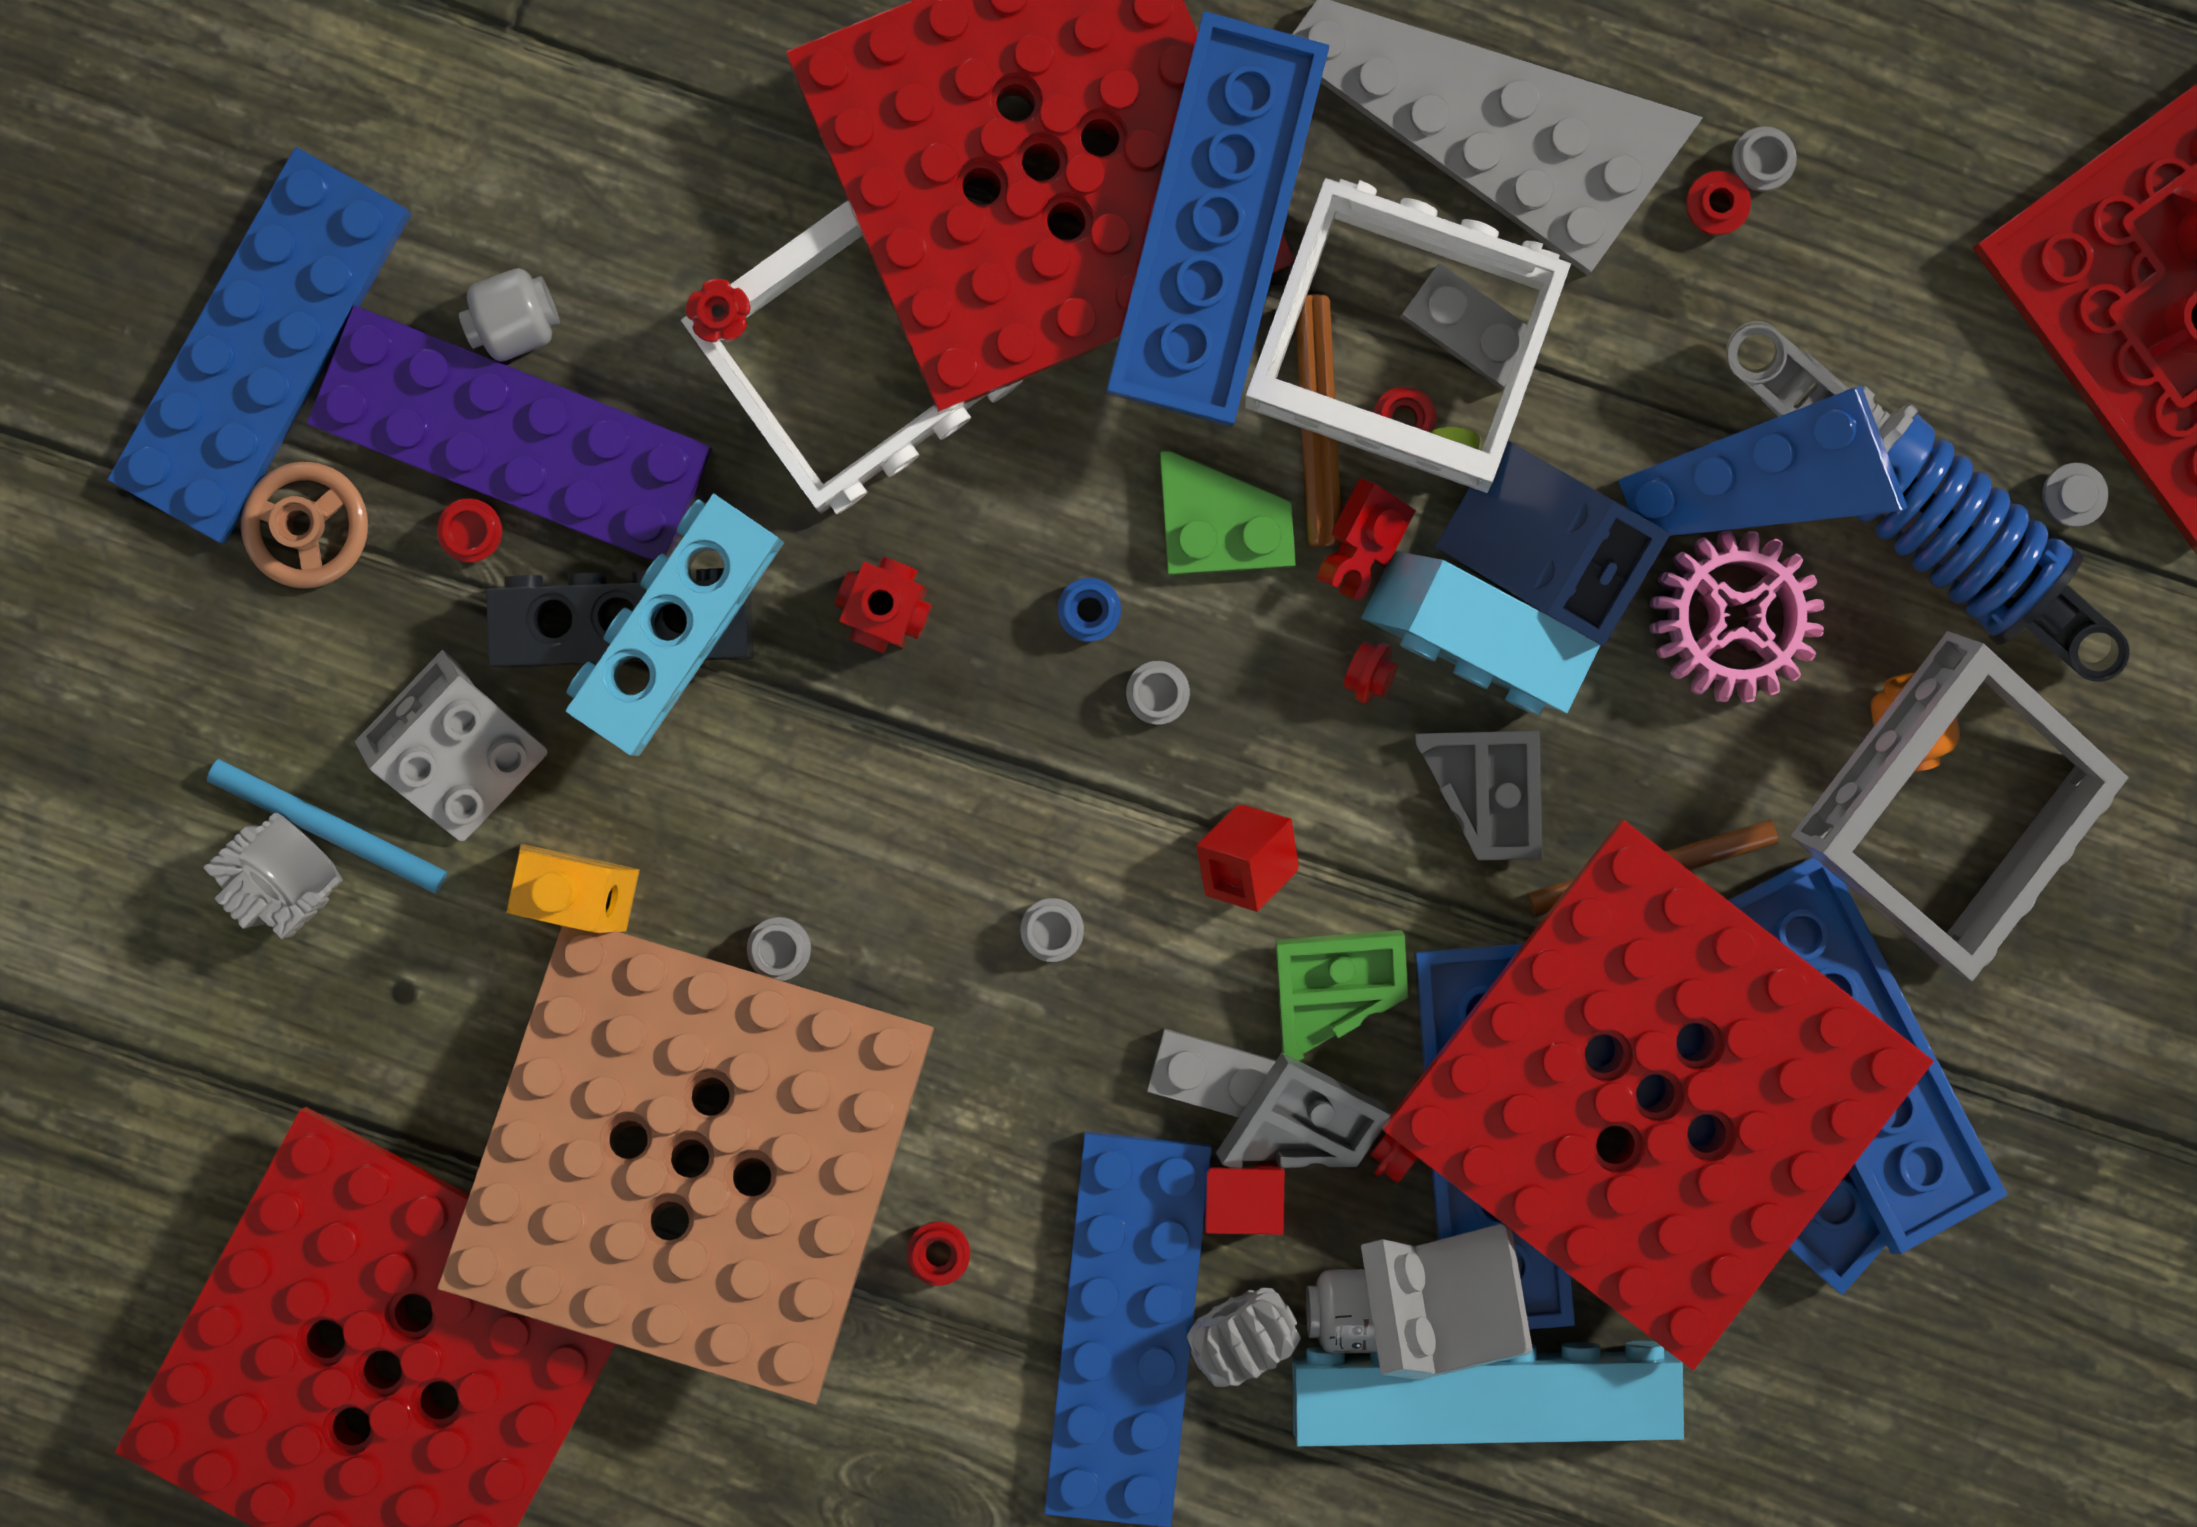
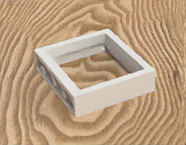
[1245,178,1571,493]
[681,201,1023,514]

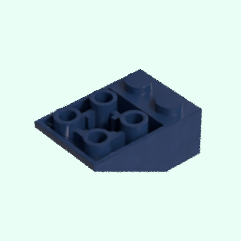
[1435,440,1670,647]

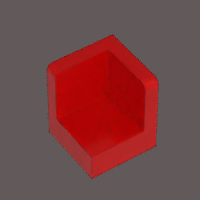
[1196,805,1299,912]
[1204,1162,1285,1235]

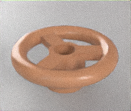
[241,462,368,588]

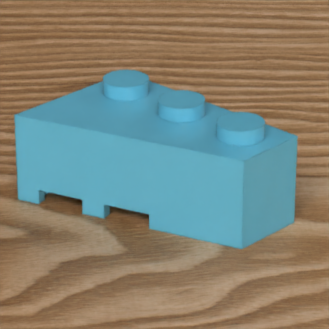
[1361,551,1600,716]

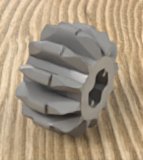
[1186,1288,1301,1387]

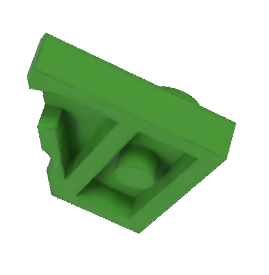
[1160,451,1296,576]
[1275,930,1408,1061]

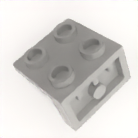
[354,650,547,841]
[1361,1224,1532,1380]

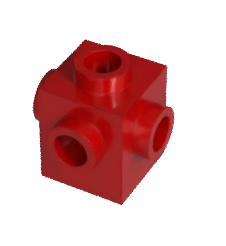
[834,556,932,654]

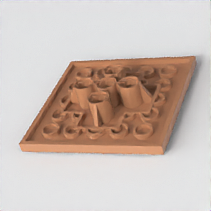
[437,926,934,1405]

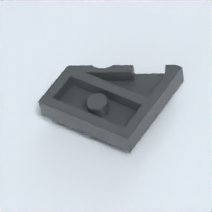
[1415,731,1543,860]
[1216,1053,1391,1168]

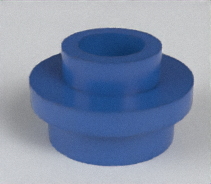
[1058,578,1121,642]

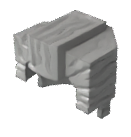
[203,813,343,939]

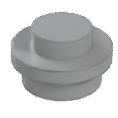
[1731,126,1797,192]
[2042,463,2108,527]
[1126,661,1190,725]
[1020,898,1084,962]
[747,917,811,981]

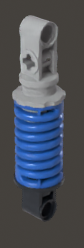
[1726,321,2130,682]

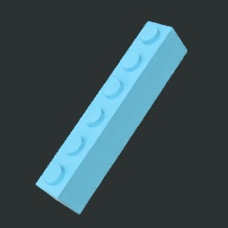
[1292,1341,1684,1447]

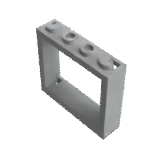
[1790,631,2129,981]

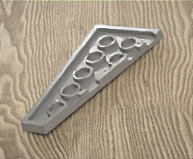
[1292,0,1703,276]

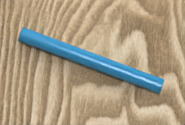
[207,759,448,894]

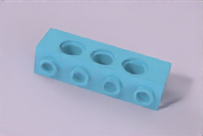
[566,493,785,756]

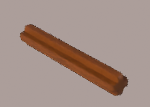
[1296,294,1341,547]

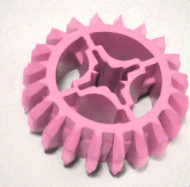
[1649,531,1824,703]

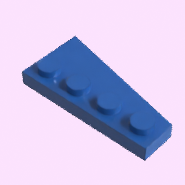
[1618,385,1908,536]

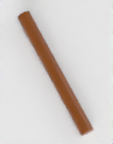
[1527,819,1778,917]

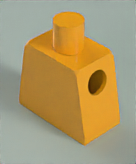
[506,844,640,933]

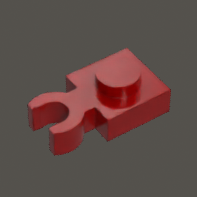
[1317,478,1416,601]

